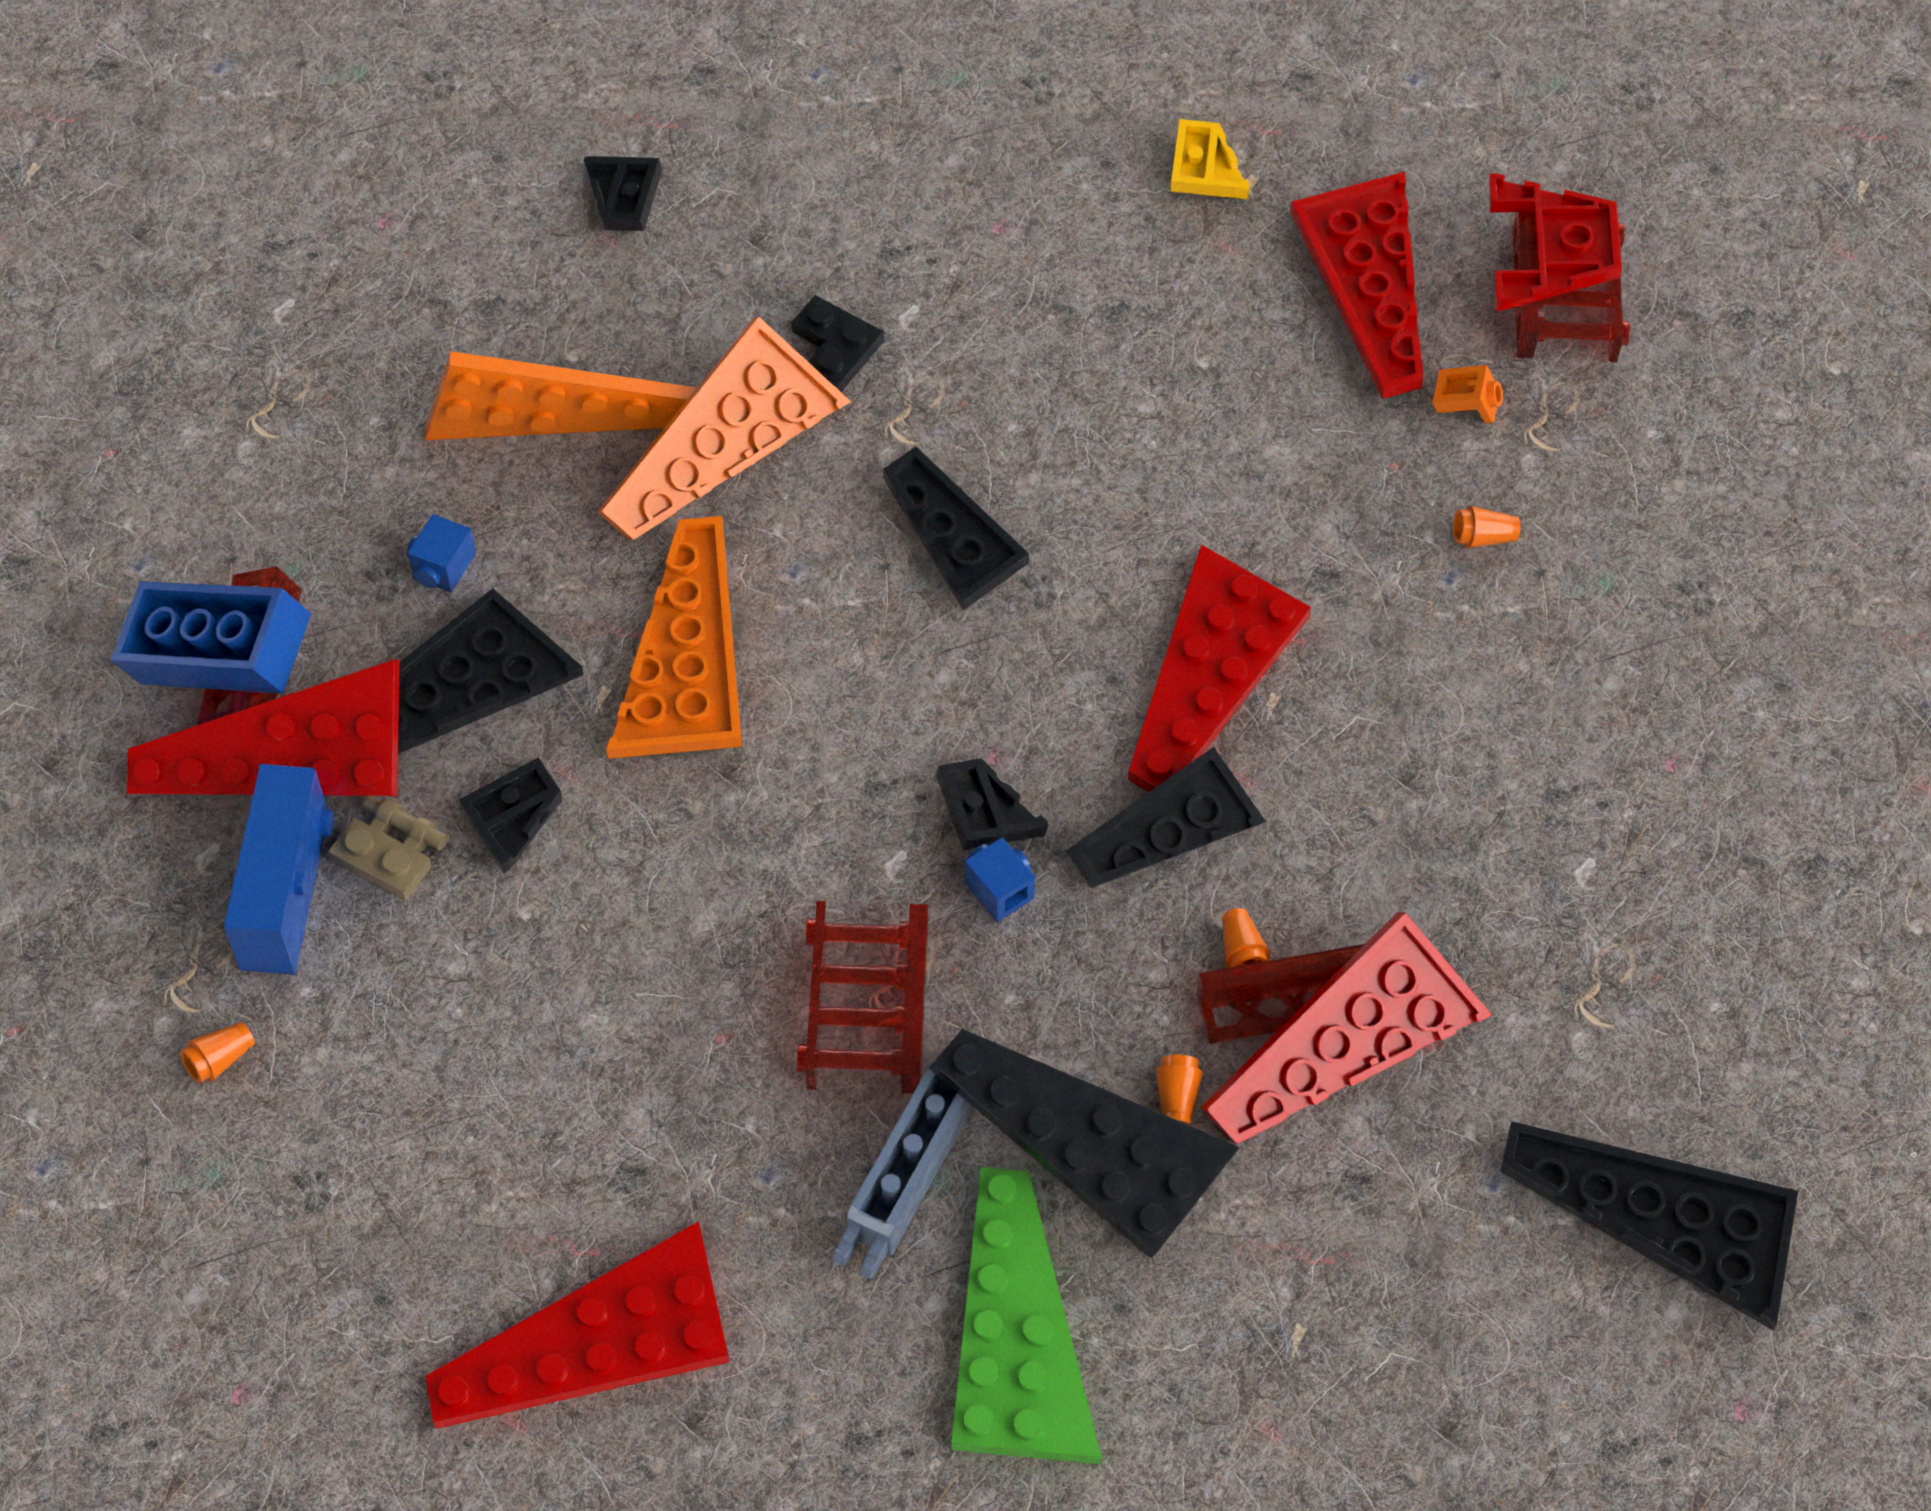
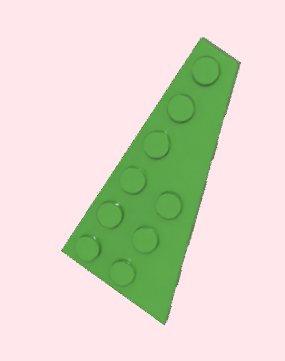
[951,1167,1102,1464]

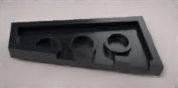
[883,446,1029,611]
[1066,747,1266,888]

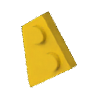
[1170,119,1250,200]

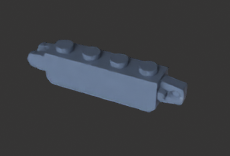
[832,1058,973,1279]

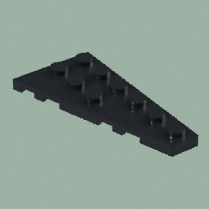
[398,588,583,754]
[928,1029,1240,1258]
[1500,1121,1798,1330]

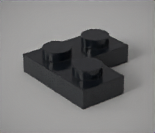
[791,295,884,392]

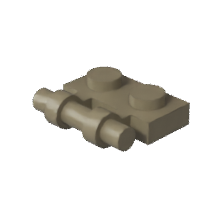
[328,796,449,901]

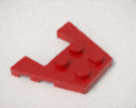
[1488,173,1622,311]

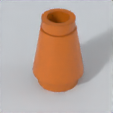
[1453,505,1521,548]
[1222,908,1270,979]
[180,1021,255,1083]
[1155,1054,1203,1126]

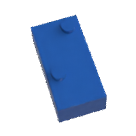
[110,581,311,694]
[224,764,334,975]

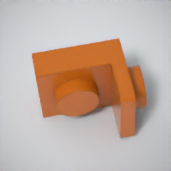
[1432,365,1503,423]

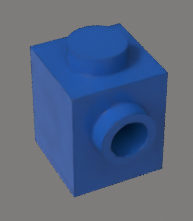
[407,514,476,593]
[965,837,1035,922]

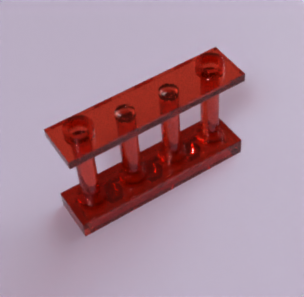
[1512,212,1630,362]
[797,900,929,1093]

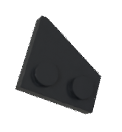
[584,156,663,231]
[459,757,562,873]
[936,758,1049,851]

